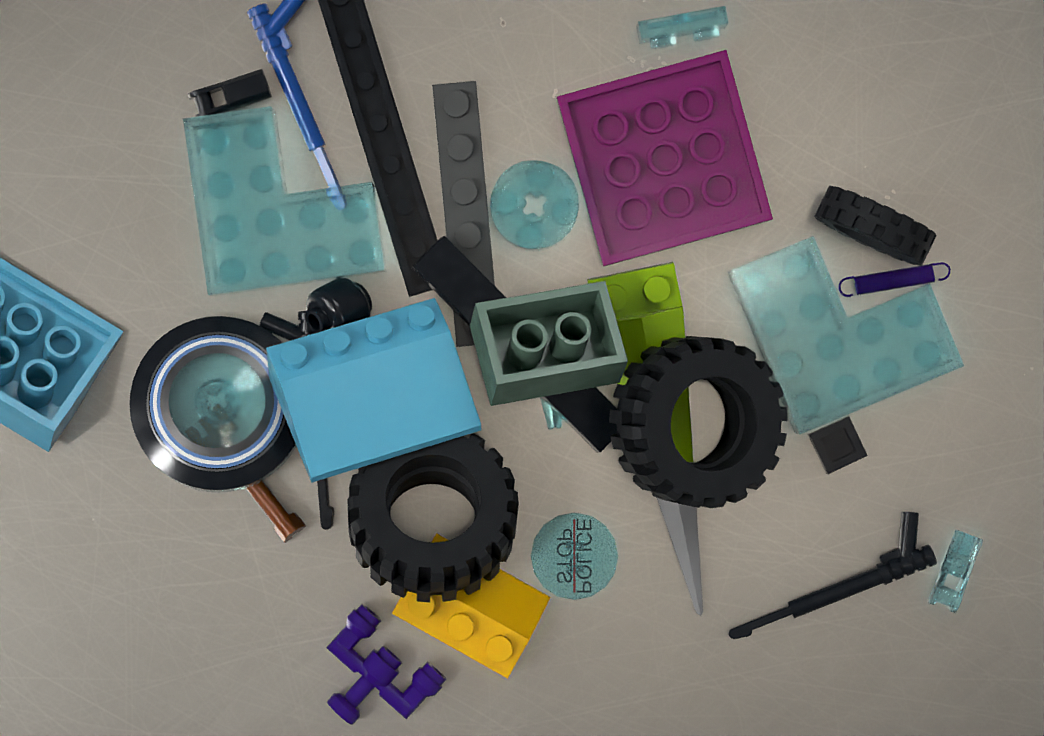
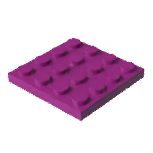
[557,50,773,267]

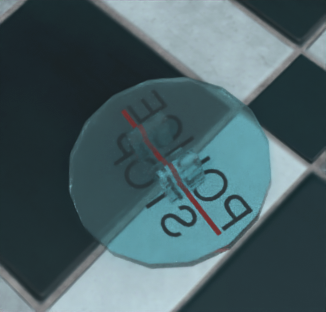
[531,512,618,600]

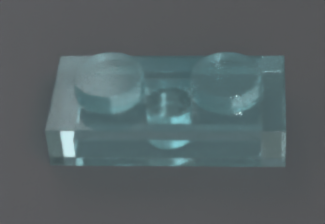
[636,6,728,49]

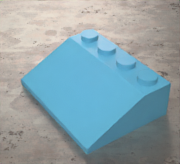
[0,258,123,452]
[266,298,481,483]

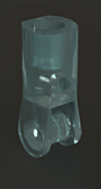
[928,530,984,613]

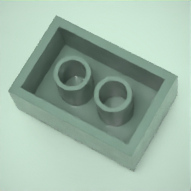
[470,281,628,406]

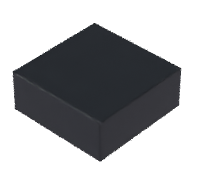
[808,416,868,474]

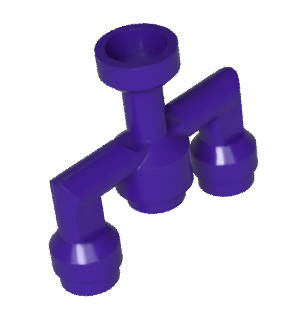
[326,604,447,725]

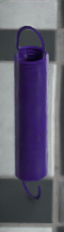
[838,262,951,297]

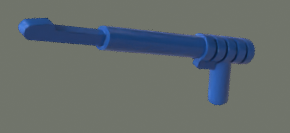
[247,0,348,210]

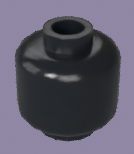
[305,278,372,333]

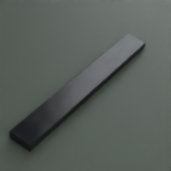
[318,0,438,297]

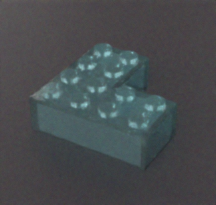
[183,106,387,296]
[728,236,964,435]

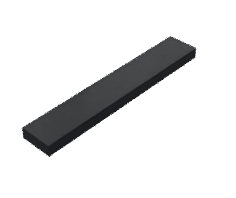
[412,236,617,453]

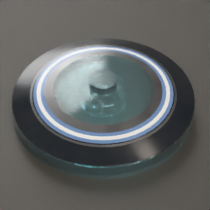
[129,316,296,492]

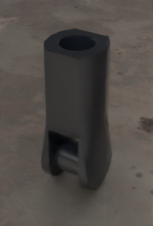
[188,69,272,121]

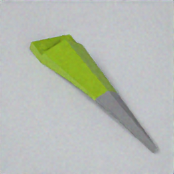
[587,262,703,616]

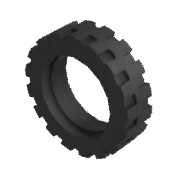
[814,186,937,266]

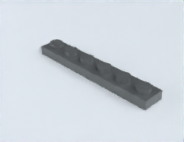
[432,81,495,347]

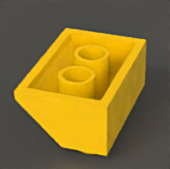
[391,533,551,679]

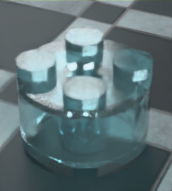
[490,160,579,251]

